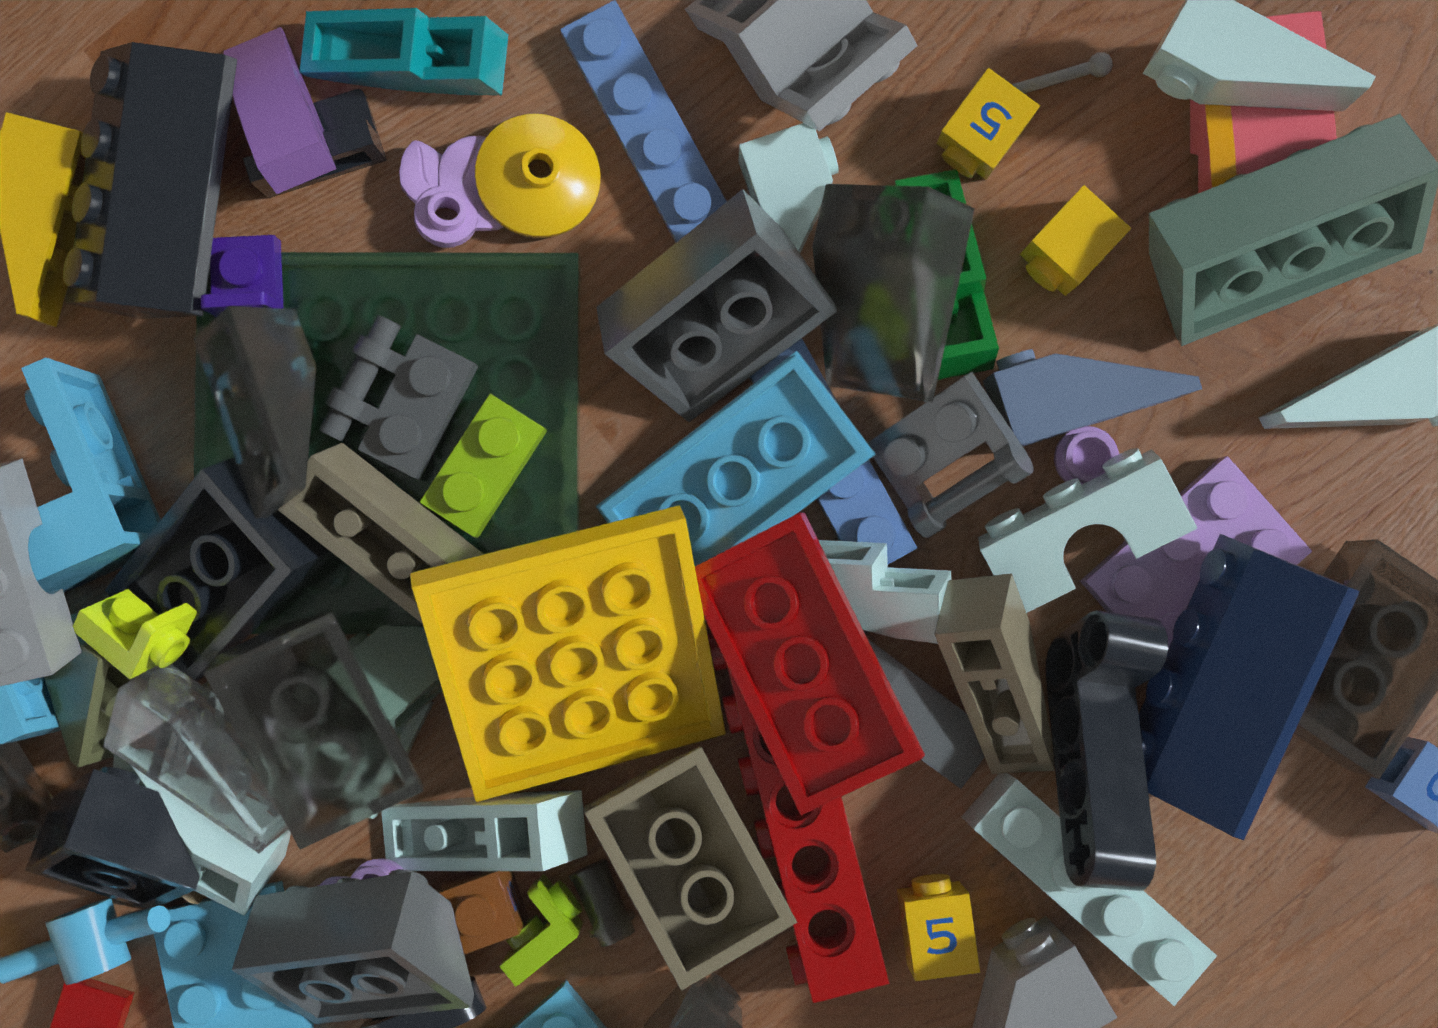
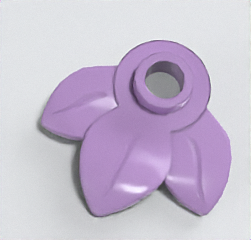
[399,136,503,248]

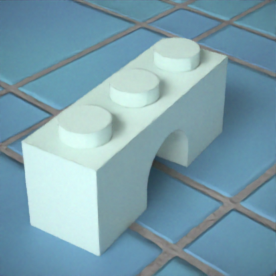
[978,448,1198,613]

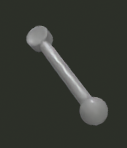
[1012,52,1113,94]

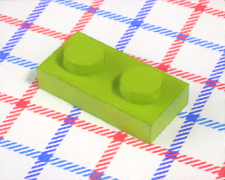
[420,393,547,538]

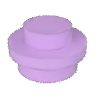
[1054,426,1119,485]

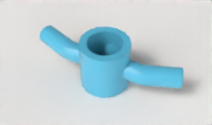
[0,897,171,985]

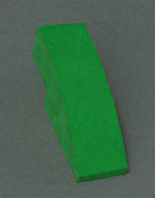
[895,169,999,381]

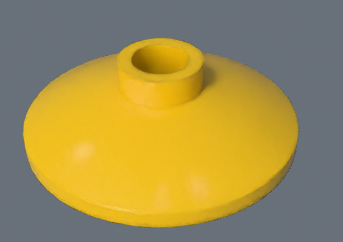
[475,114,600,238]

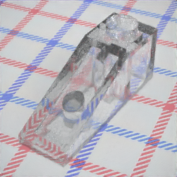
[103,665,303,854]

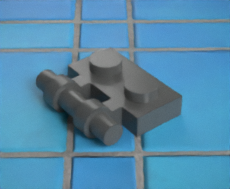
[319,315,478,480]

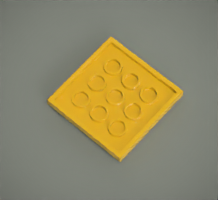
[410,505,726,802]

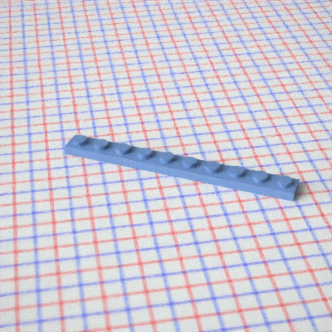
[560,0,917,564]

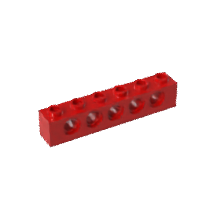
[707,633,889,1003]

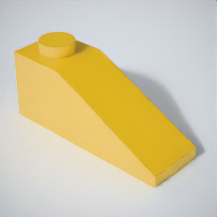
[0,112,86,327]

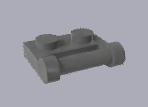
[868,372,1034,538]

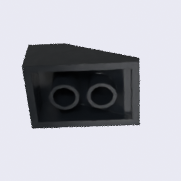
[105,450,333,686]

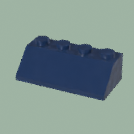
[1139,534,1360,840]

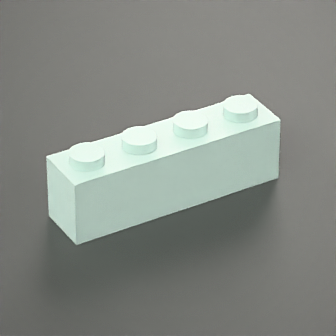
[962,773,1217,1006]

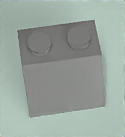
[972,916,1118,1028]

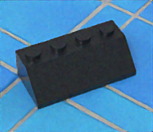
[63,42,237,319]

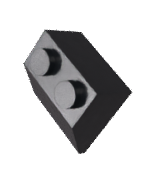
[25,767,200,909]

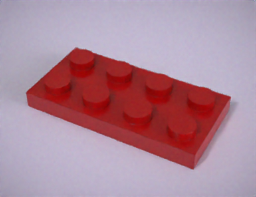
[695,513,925,815]

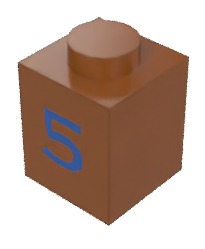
[437,871,529,955]

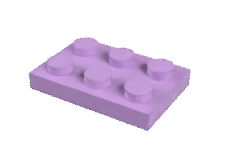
[1080,456,1312,648]

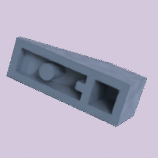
[983,349,1202,446]

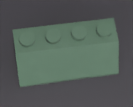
[1149,114,1438,346]

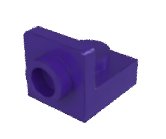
[201,235,284,328]

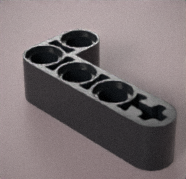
[1045,611,1168,891]

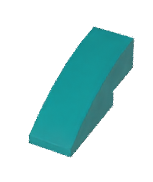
[300,8,509,96]

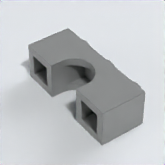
[0,459,82,686]

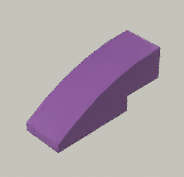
[224,27,337,194]

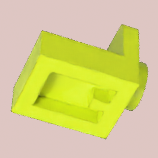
[73,589,197,680]

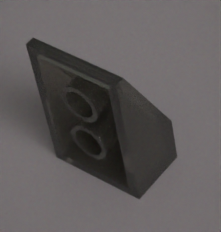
[812,184,975,403]

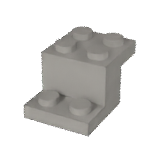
[685,0,918,131]

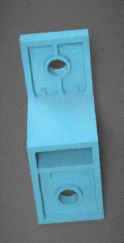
[0,358,161,745]

